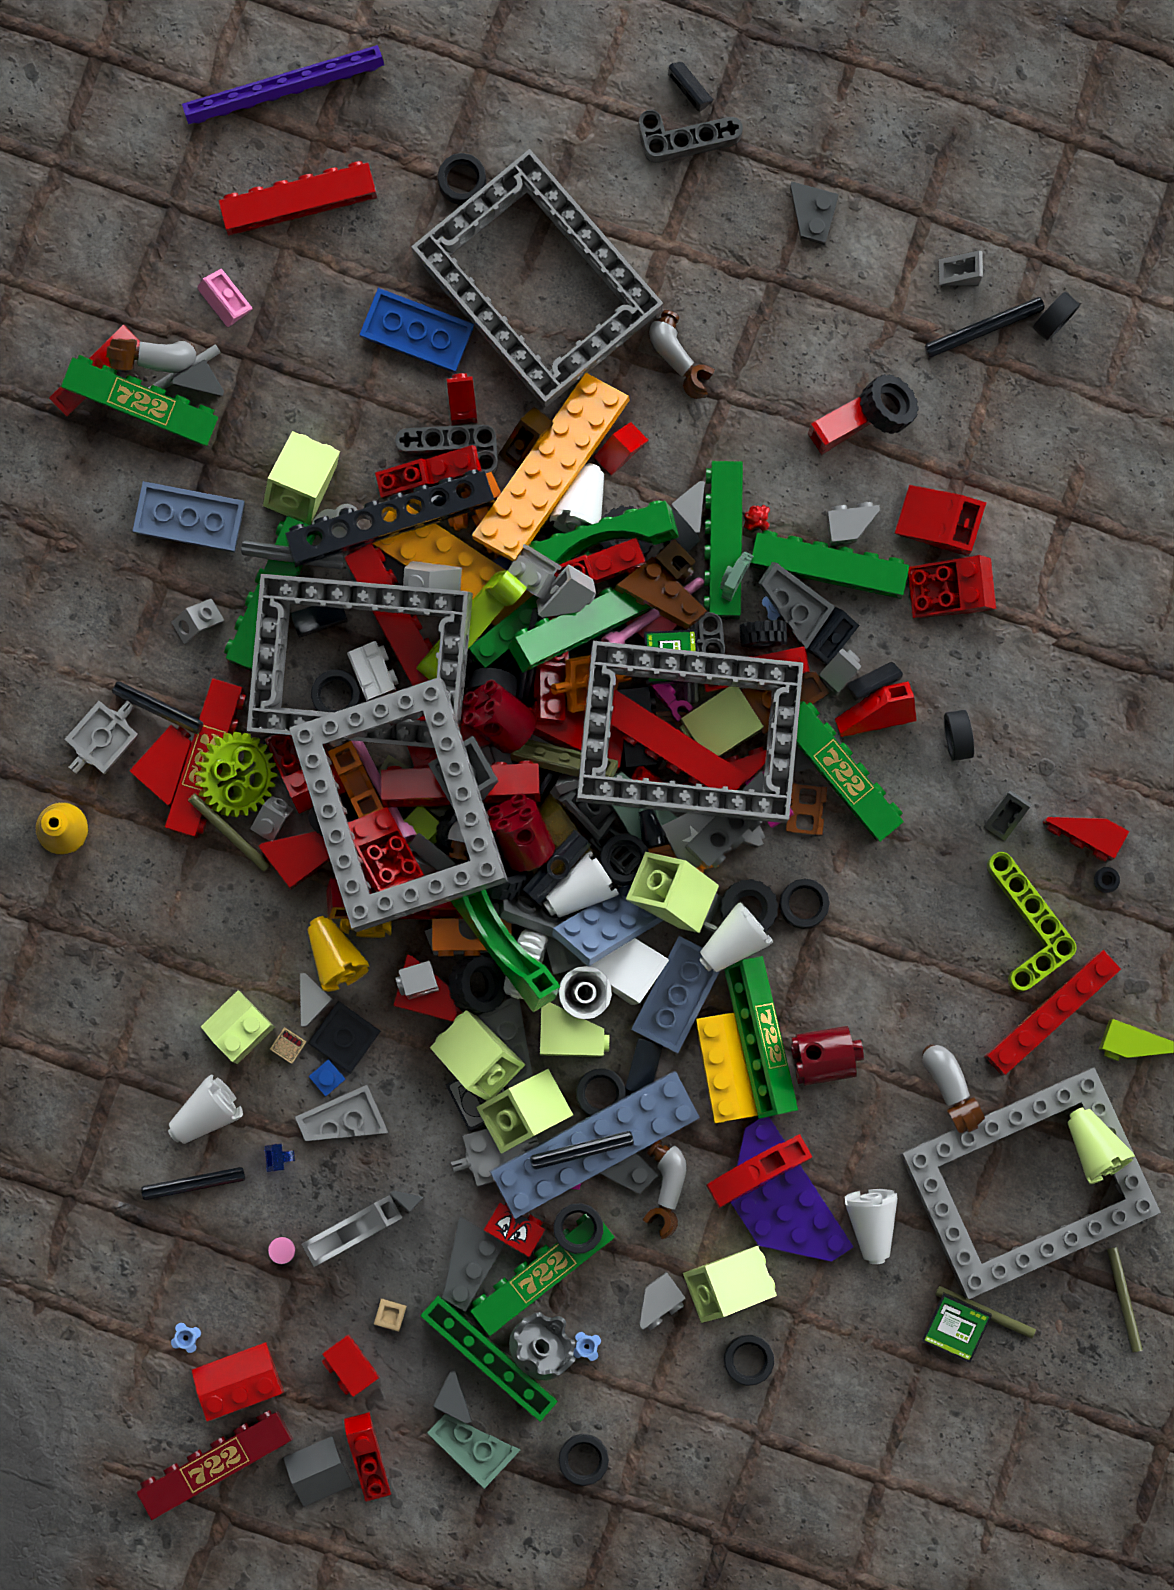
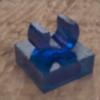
[264,1144,295,1172]

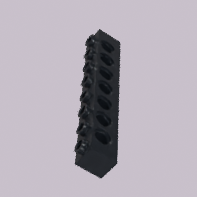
[285,469,494,567]

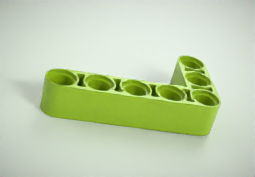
[416,570,527,680]
[987,852,1076,992]

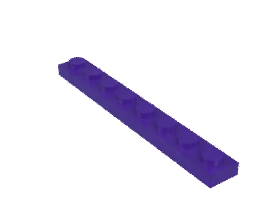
[182,45,384,124]

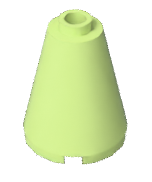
[1068,1107,1135,1184]

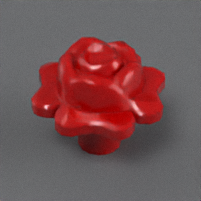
[744,505,770,531]

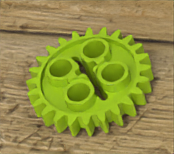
[194,732,277,817]

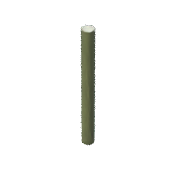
[188,793,270,871]
[1107,1247,1143,1352]
[935,1286,1036,1339]

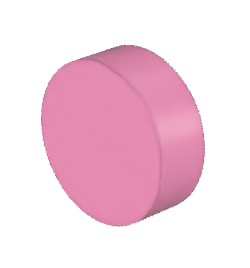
[268,1237,295,1264]

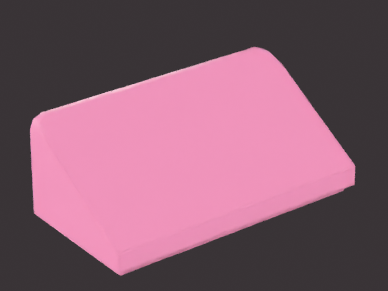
[198,269,253,327]

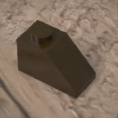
[498,407,553,470]

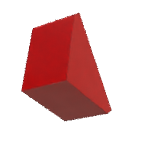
[594,422,649,476]

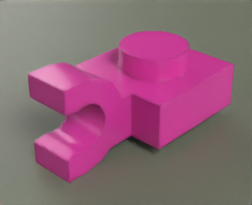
[650,684,693,723]

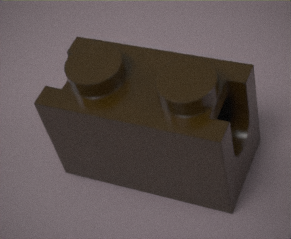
[655,539,696,585]

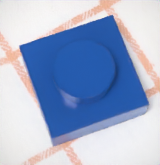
[309,1059,346,1096]

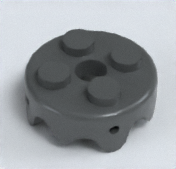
[509,1312,576,1380]

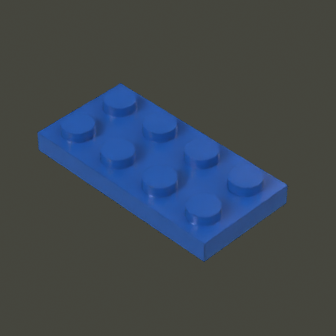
[359,288,474,373]

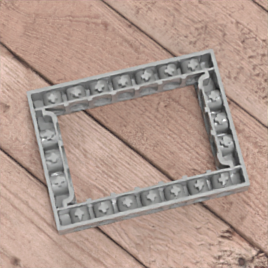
[411,149,663,408]
[247,574,473,748]
[576,641,803,823]
[289,677,508,932]
[900,1067,1161,1299]

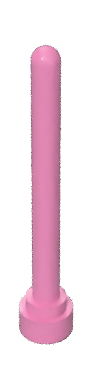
[601,577,704,644]
[351,740,417,844]

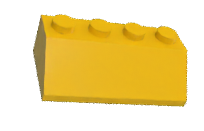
[695,1013,758,1124]

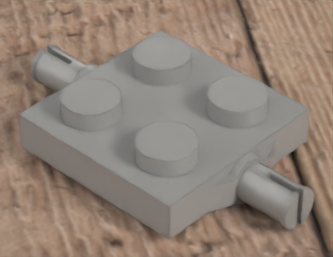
[64,701,139,774]
[451,1129,539,1187]

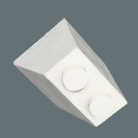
[581,938,669,1005]

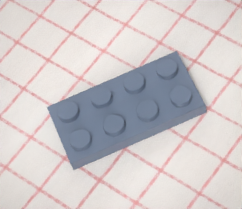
[132,481,245,553]
[552,885,663,967]
[631,936,720,1053]

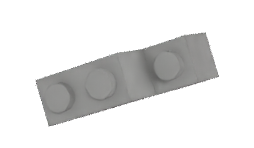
[302,1195,402,1267]

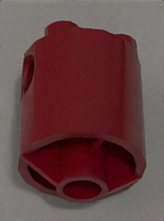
[462,679,536,753]
[487,793,555,872]
[791,1026,864,1086]

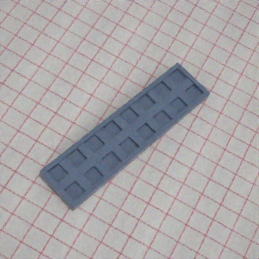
[489,1071,700,1219]

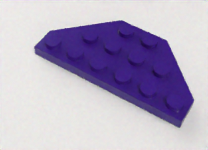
[730,1117,853,1261]

